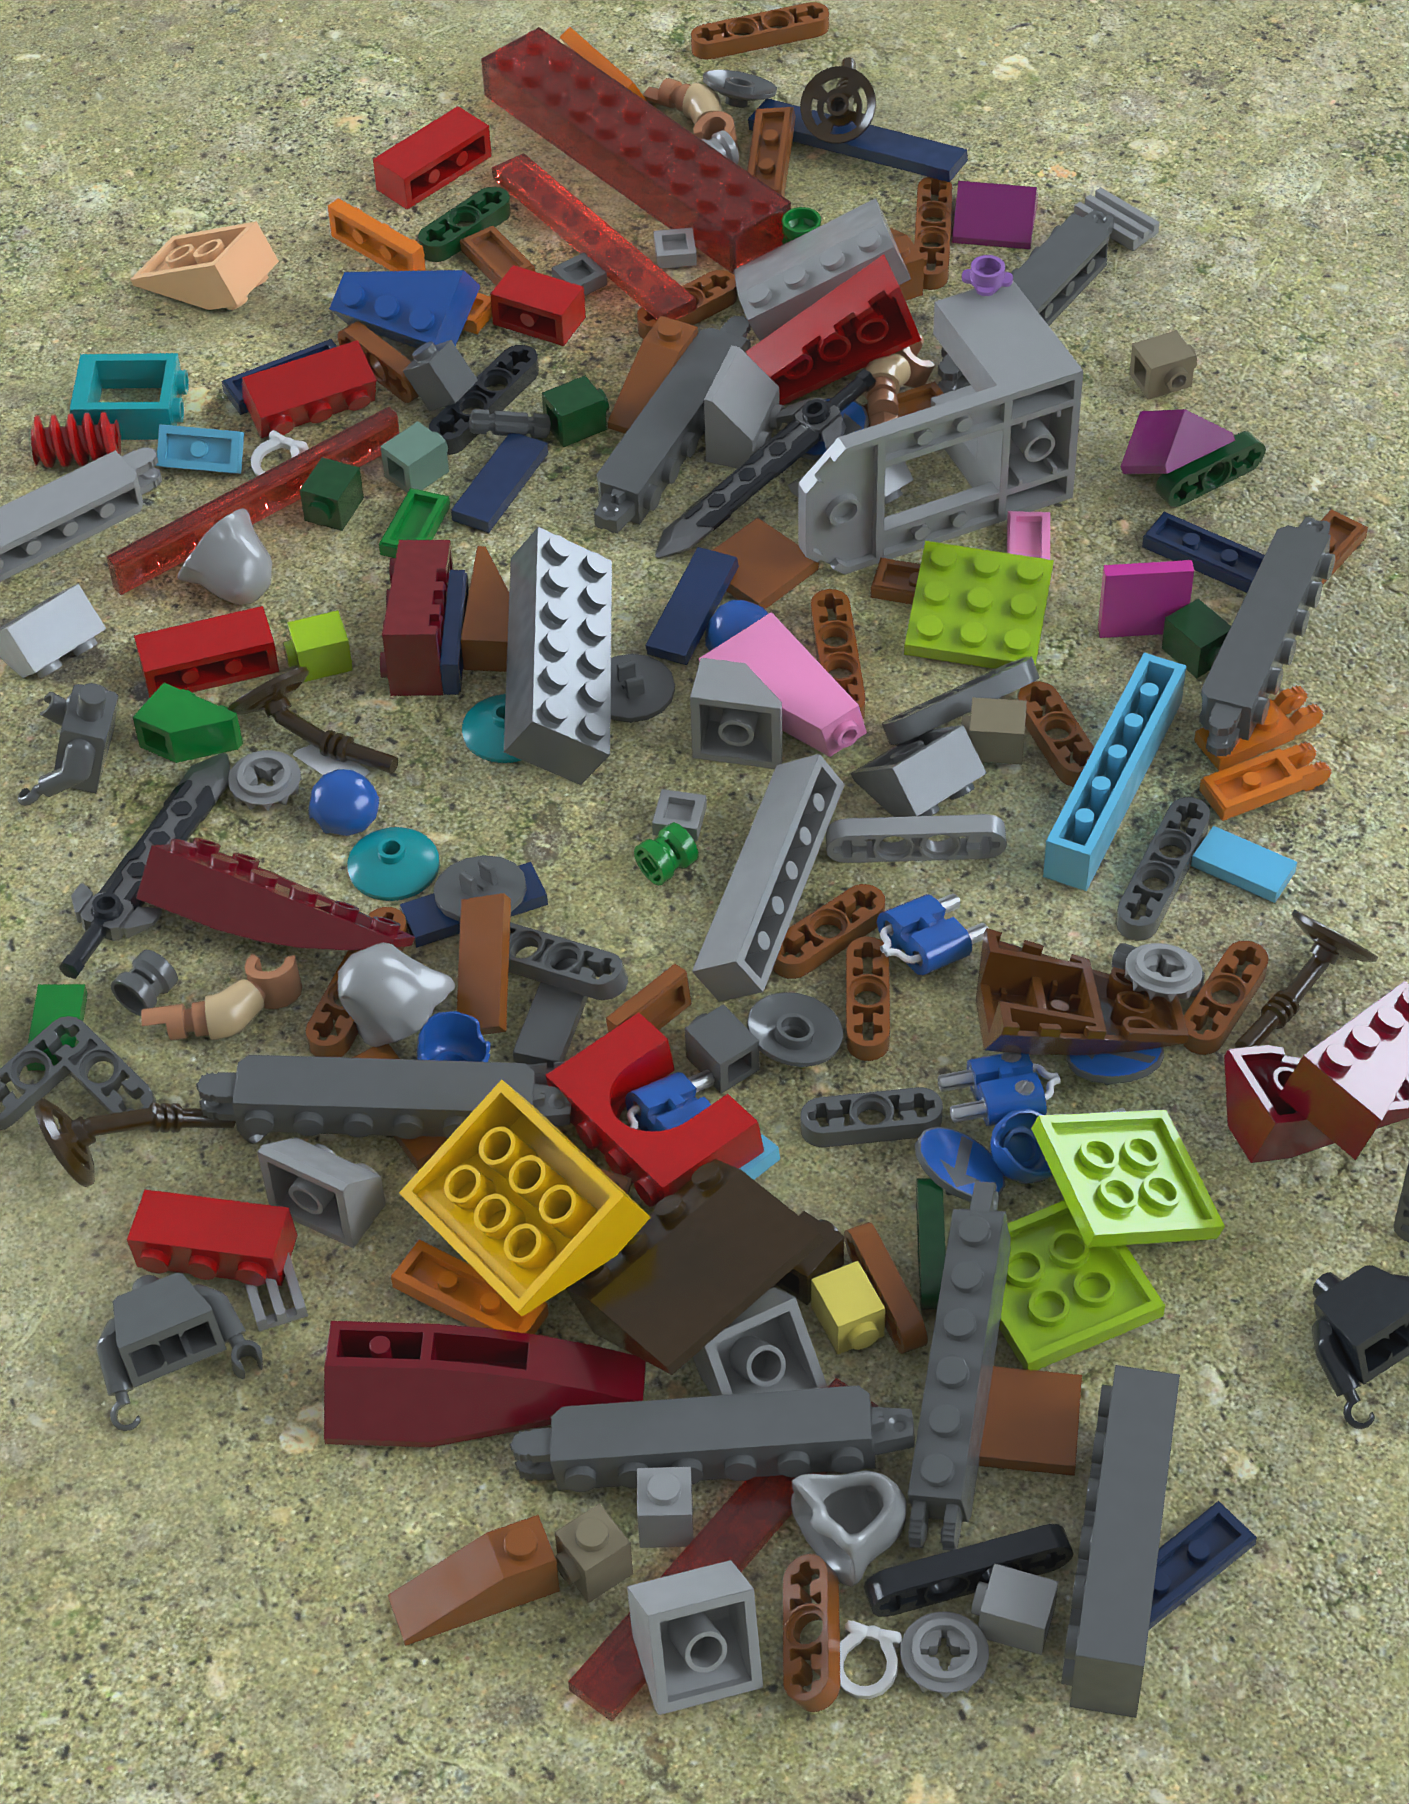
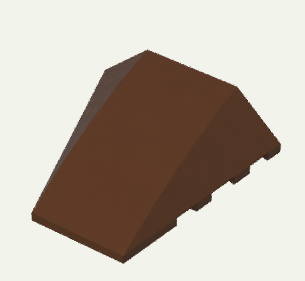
[976,928,1189,1055]

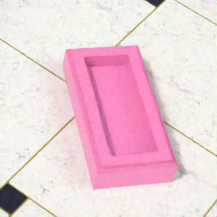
[1007,511,1050,560]

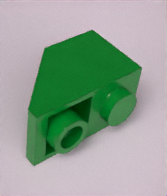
[133,683,243,763]

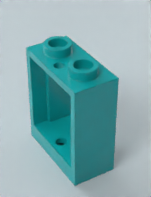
[70,353,189,440]

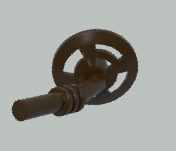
[800,57,876,144]
[228,667,398,774]
[1235,909,1378,1048]
[34,1099,236,1187]

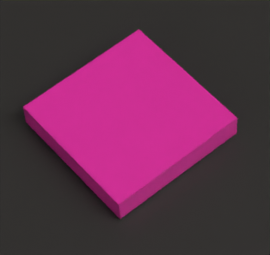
[1098,560,1194,638]

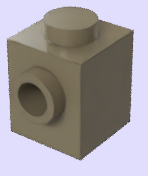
[1129,330,1197,400]
[961,697,1027,765]
[555,1503,633,1603]

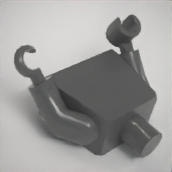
[17,683,119,806]
[96,1273,263,1431]

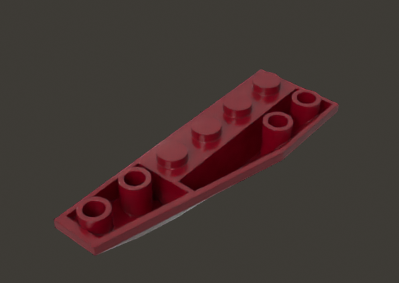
[136,838,415,950]
[324,1321,646,1448]

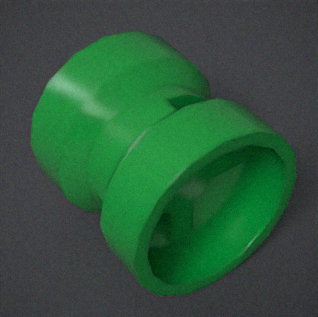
[782,207,821,245]
[634,822,699,886]

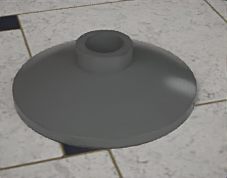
[702,70,777,108]
[747,992,843,1067]

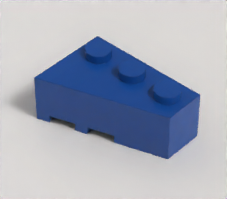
[329,270,480,349]

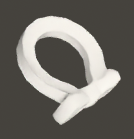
[251,430,309,484]
[840,1620,902,1699]

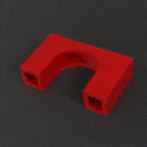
[545,1013,764,1207]

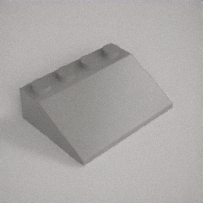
[734,198,911,341]

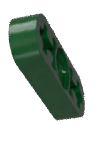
[418,187,511,262]
[1155,431,1266,507]
[916,1178,946,1309]

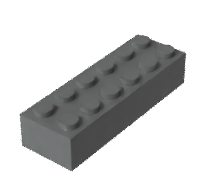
[504,527,612,785]
[1061,1365,1180,1718]

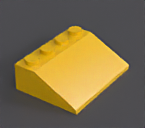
[399,1079,651,1316]

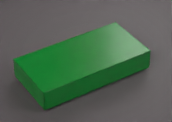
[379,488,450,558]
[26,984,88,1071]

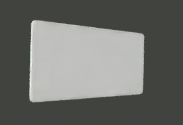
[293,744,370,777]

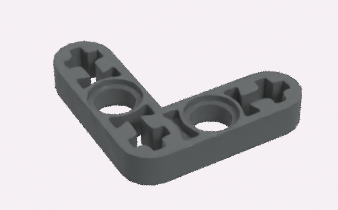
[0,1016,157,1130]

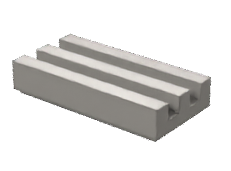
[1074,187,1160,251]
[245,1252,308,1332]

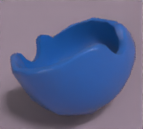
[705,600,769,651]
[308,769,379,836]
[416,1011,490,1062]
[990,1108,1053,1184]

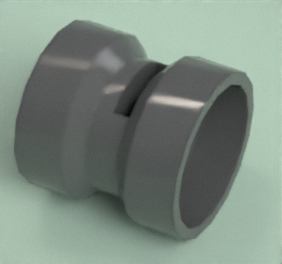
[111,949,178,1016]

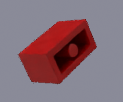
[490,265,586,346]

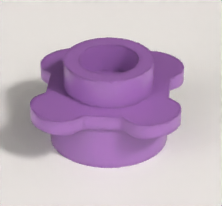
[962,255,1013,296]

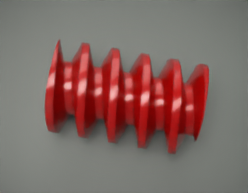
[31,412,121,468]

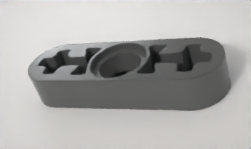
[800,1087,943,1148]

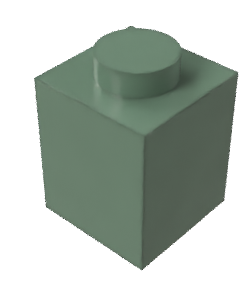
[380,421,449,493]

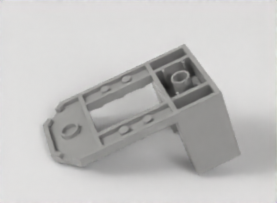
[798,280,1083,575]

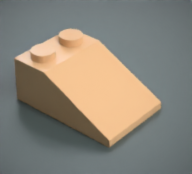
[130,221,279,310]

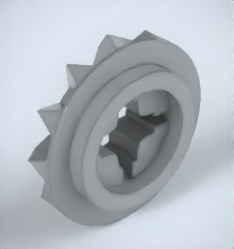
[228,750,302,811]
[1125,943,1202,1003]
[900,1612,989,1699]

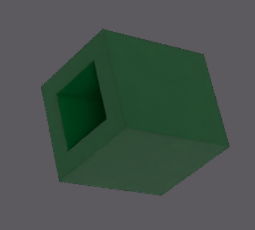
[542,375,609,447]
[300,457,364,531]
[1162,598,1231,679]

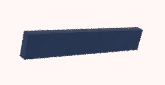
[748,99,968,182]

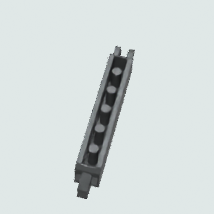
[937,209,1114,393]
[594,315,751,533]
[1199,517,1335,757]
[196,1055,572,1139]
[908,1181,1011,1551]
[509,1385,915,1492]

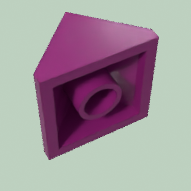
[952,181,1038,250]
[1120,409,1235,474]

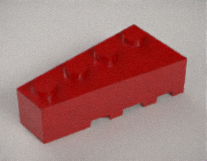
[746,254,922,405]

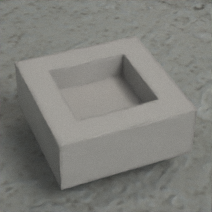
[653,228,697,269]
[652,789,707,841]

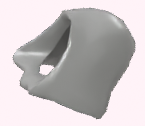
[177,508,273,605]
[338,942,455,1047]
[791,1470,907,1587]

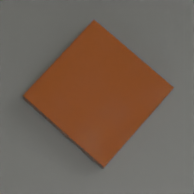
[712,517,819,610]
[979,1366,1082,1476]

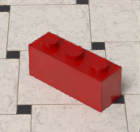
[373,106,492,210]
[242,340,377,438]
[134,606,279,698]
[127,1189,298,1286]

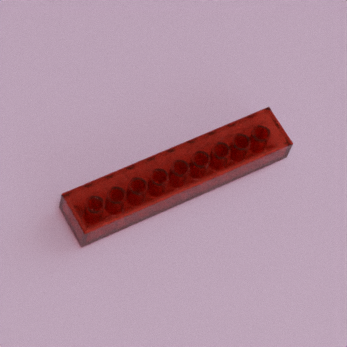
[481,27,791,274]

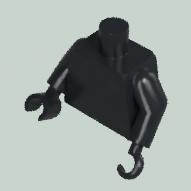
[1312,1265,1409,1429]

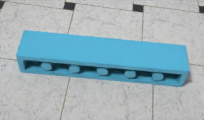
[1043,653,1186,891]

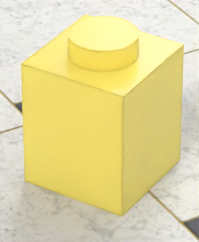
[811,1261,885,1354]

